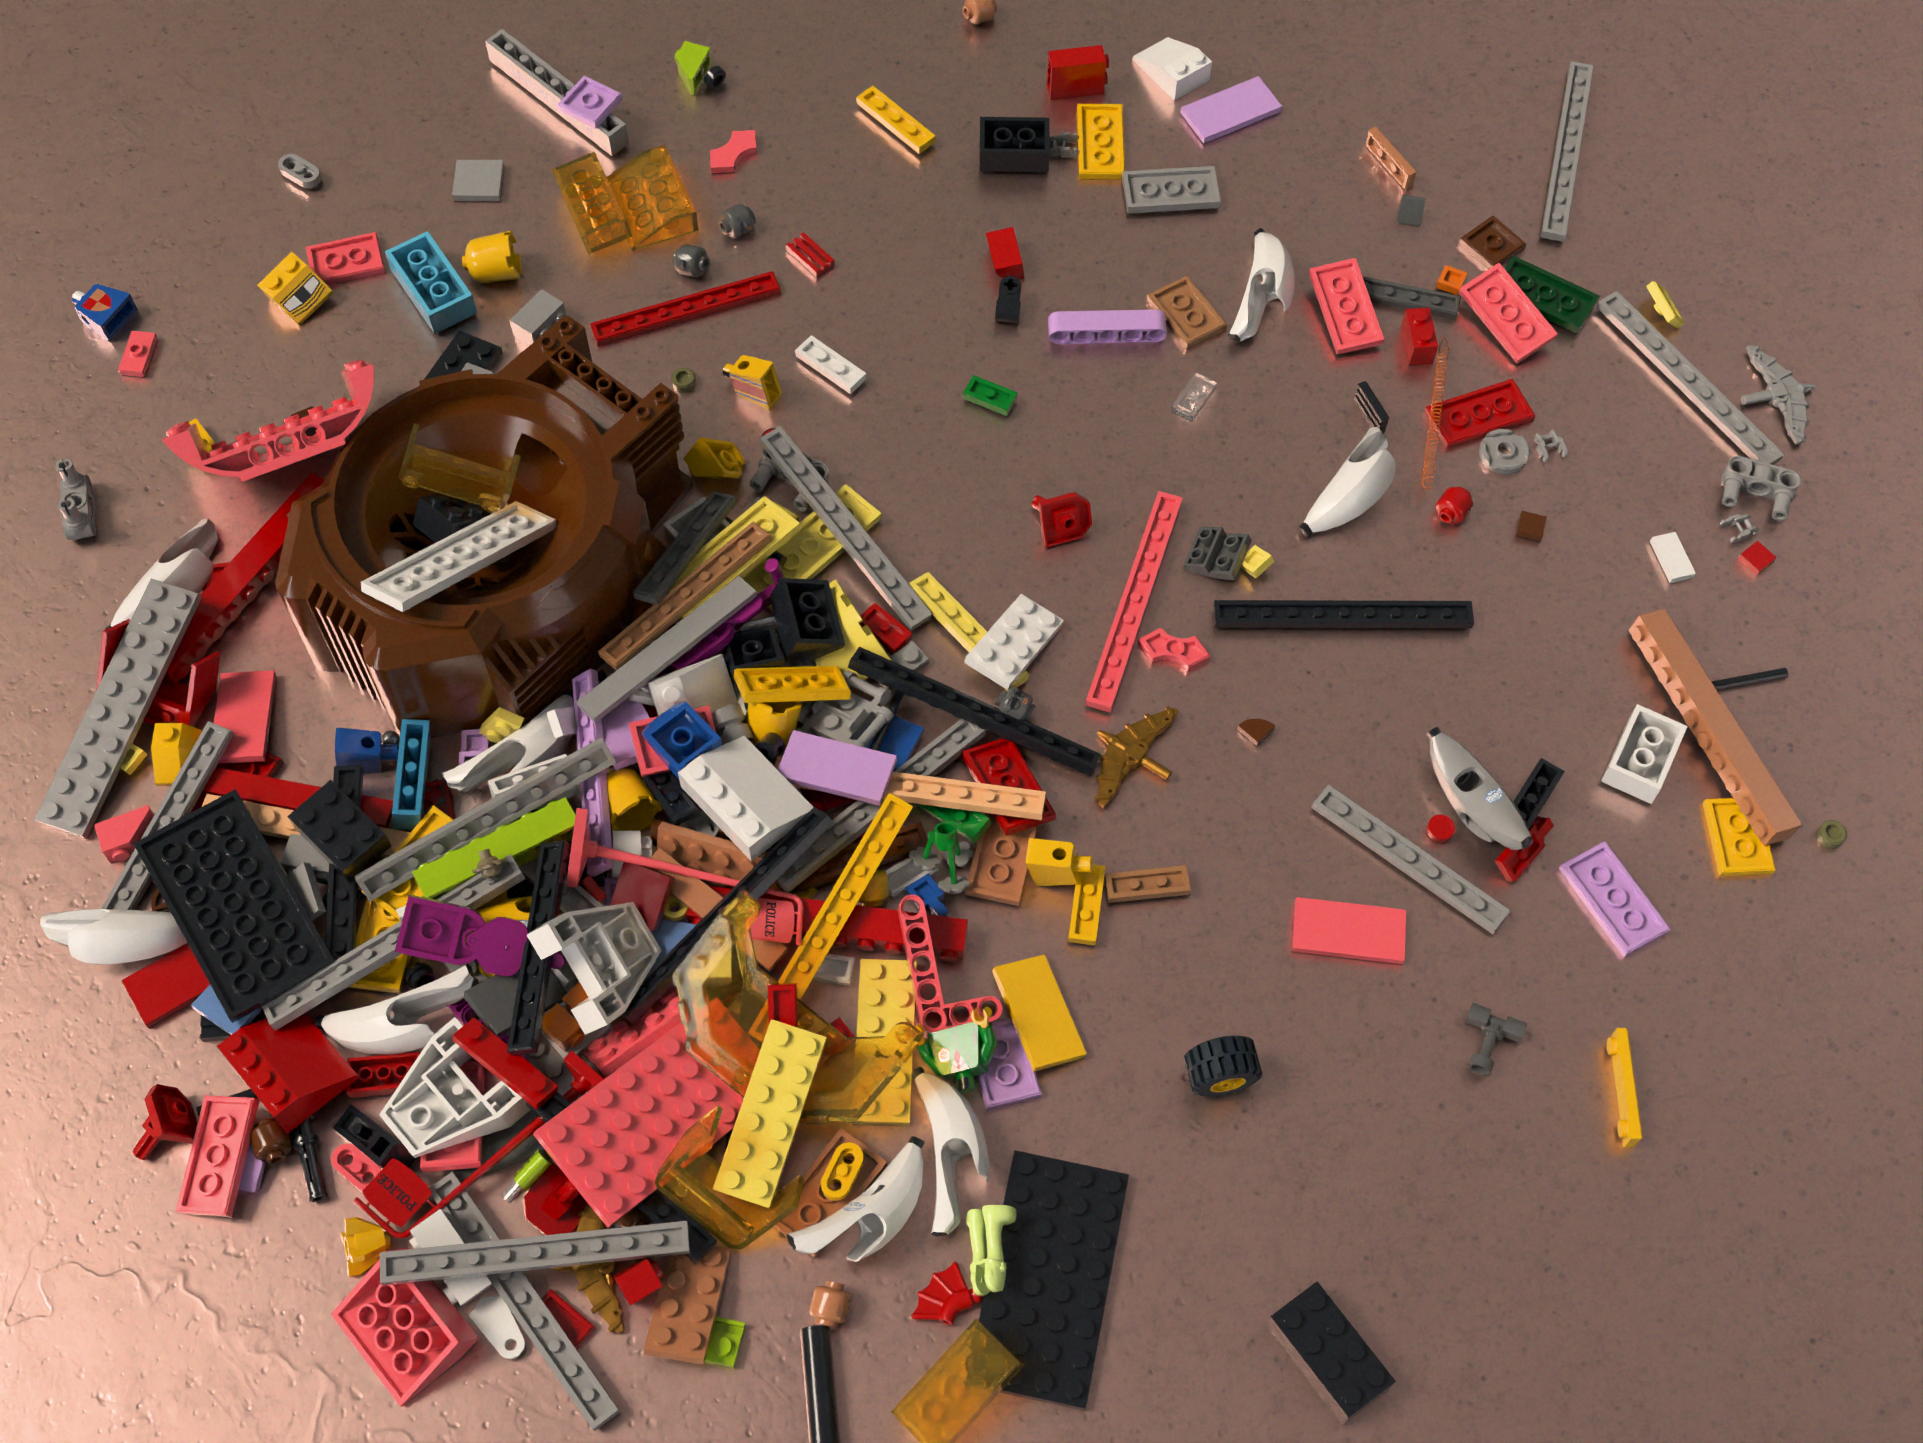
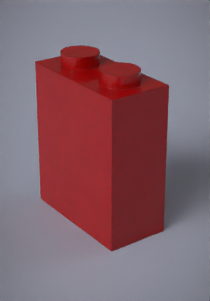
[1046,45,1109,100]

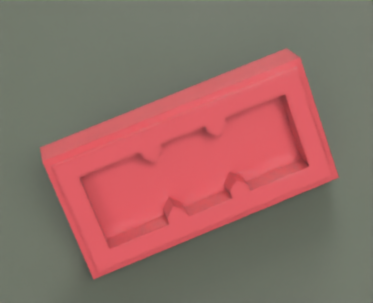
[118,331,158,377]

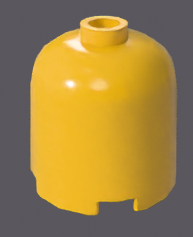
[462,231,522,283]
[745,701,802,749]
[606,768,662,833]

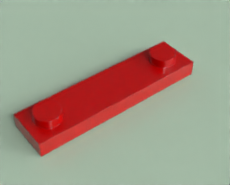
[452,1017,558,1110]

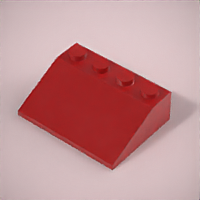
[217,1013,360,1134]

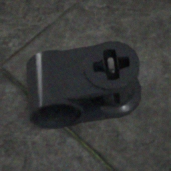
[995,276,1021,323]

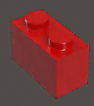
[1401,307,1438,366]
[613,1258,664,1306]

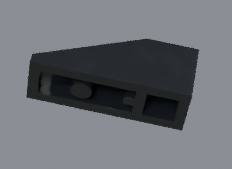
[333,1104,417,1168]

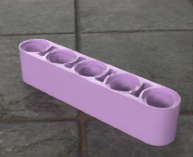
[1048,310,1167,344]

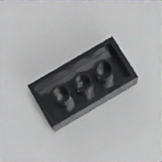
[1266,1281,1396,1425]

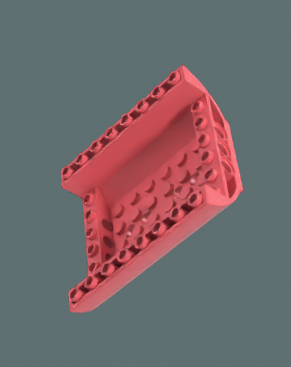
[162,360,374,482]

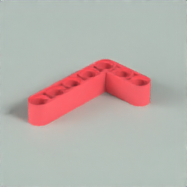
[898,895,1002,1033]

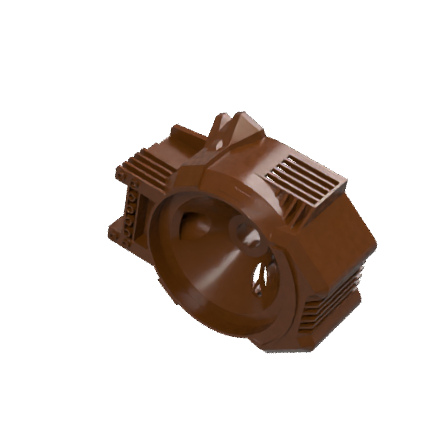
[275,316,693,738]

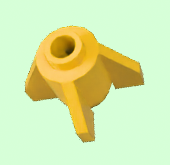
[341,1217,391,1277]

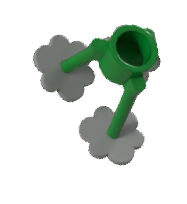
[909,822,974,894]

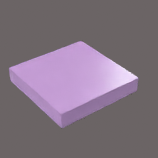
[557,75,623,129]

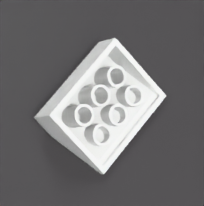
[678,736,813,862]

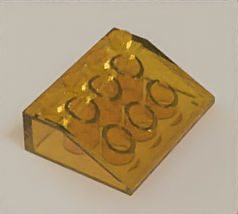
[602,145,699,251]

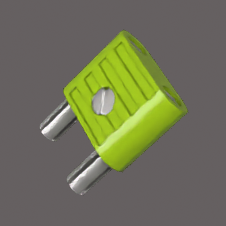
[503,1148,552,1203]

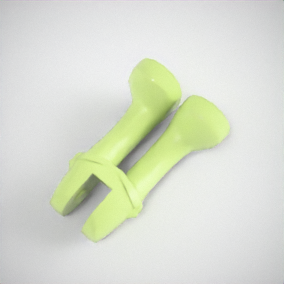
[966,1205,1016,1296]

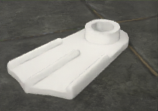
[469,1294,525,1359]

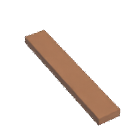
[650,848,788,972]

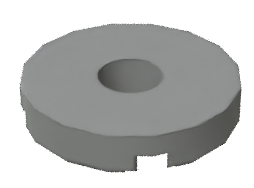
[1479,429,1530,474]

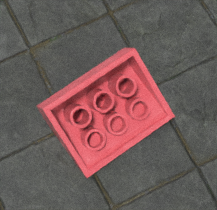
[331,1248,479,1407]

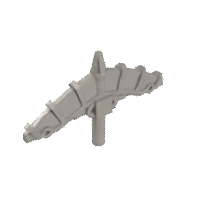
[1741,345,1816,445]

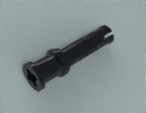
[292,1114,328,1202]

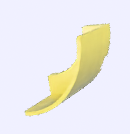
[814,579,892,690]

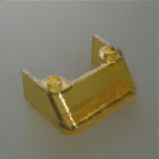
[398,423,521,512]
[655,1105,804,1249]

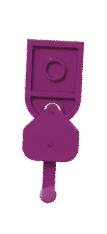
[669,558,785,671]
[395,894,565,976]

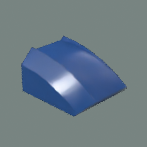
[642,701,722,779]

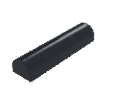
[1500,758,1565,846]
[800,1325,840,1443]

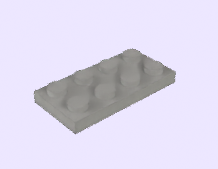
[1122,166,1221,214]

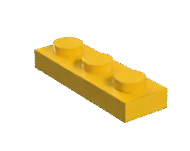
[1068,864,1106,946]

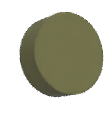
[671,368,696,393]
[1817,820,1847,849]

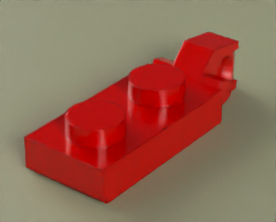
[1495,816,1554,882]

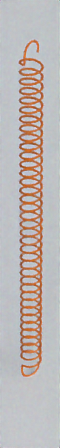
[1422,338,1450,489]

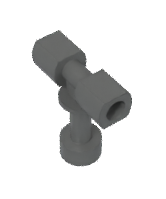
[1465,1003,1527,1075]

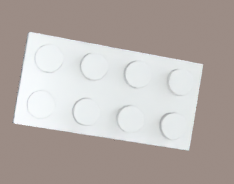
[964,594,1064,690]

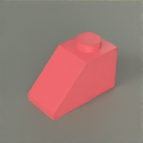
[94,805,155,863]

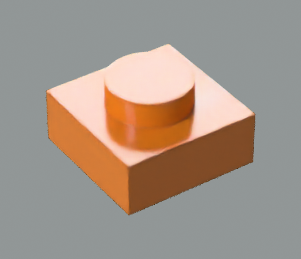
[1436,265,1468,296]

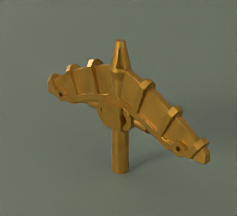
[1095,706,1179,808]
[554,1203,626,1333]

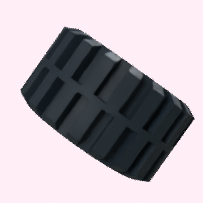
[1184,1035,1263,1097]

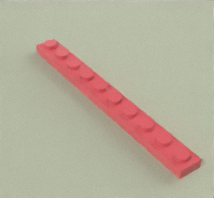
[1085,491,1183,713]

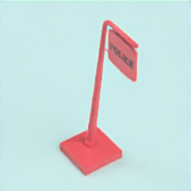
[566,808,803,945]

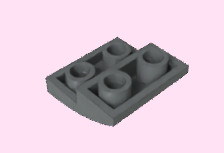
[1183,527,1252,580]

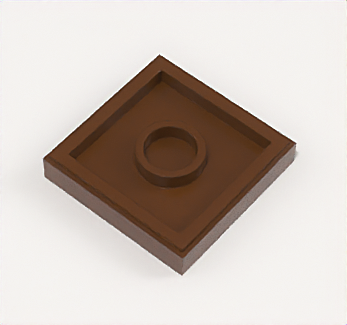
[1458,216,1526,269]

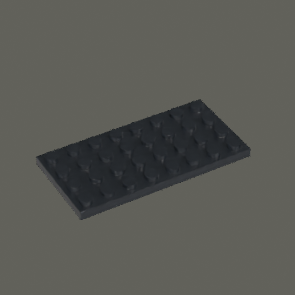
[133,789,335,1023]
[966,1150,1129,1411]

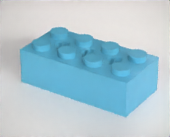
[385,231,477,334]

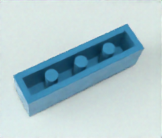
[392,719,431,831]

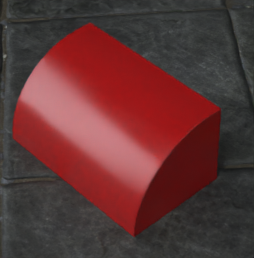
[986,227,1025,279]

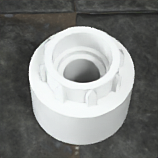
[611,830,652,878]

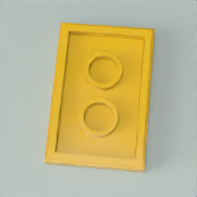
[1703,798,1776,876]

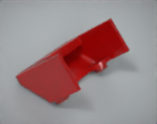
[96,619,221,727]

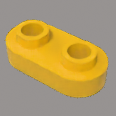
[821,1142,864,1201]

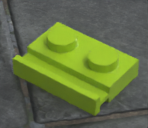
[705,1316,746,1369]

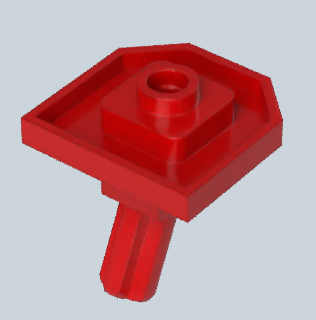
[1031,492,1092,548]
[132,1084,197,1160]
[523,1162,587,1235]

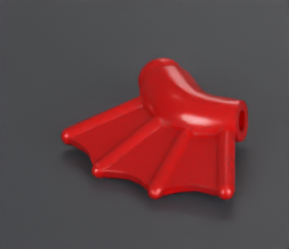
[911,1261,982,1326]

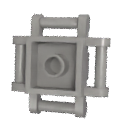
[795,670,894,748]

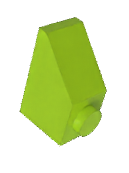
[675,41,712,96]

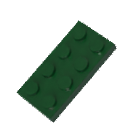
[1505,256,1600,334]

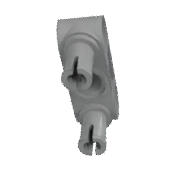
[749,448,830,511]
[1721,456,1801,521]
[55,458,96,541]

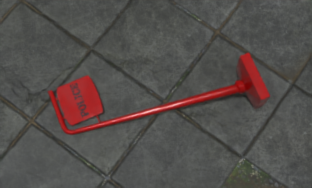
[353,1050,604,1239]

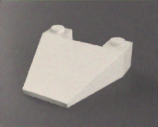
[527,902,662,1035]
[379,1017,530,1158]

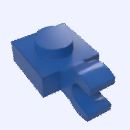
[906,874,948,917]

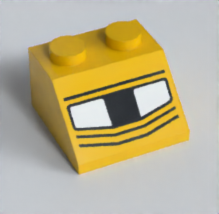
[257,252,334,326]

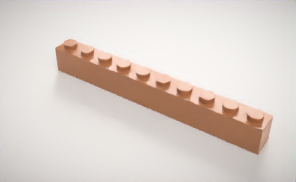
[1629,609,1802,846]

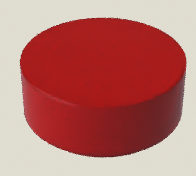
[1426,814,1455,843]

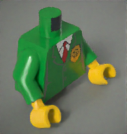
[906,1006,997,1094]

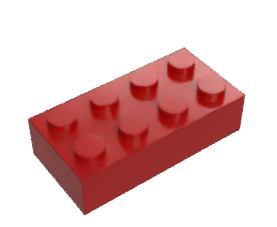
[346,1052,420,1098]

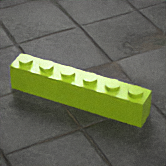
[412,797,576,900]

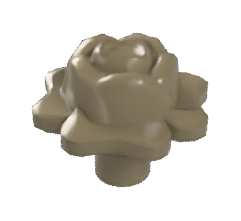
[472,849,506,879]

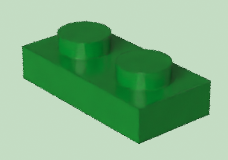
[963,375,1018,416]

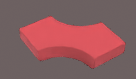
[710,130,757,173]
[1138,628,1210,671]

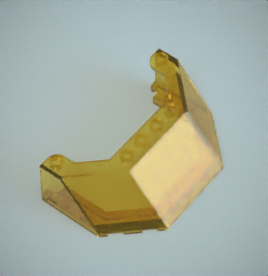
[672,889,924,1125]

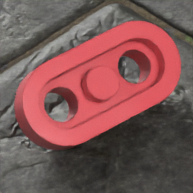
[331,1143,381,1193]

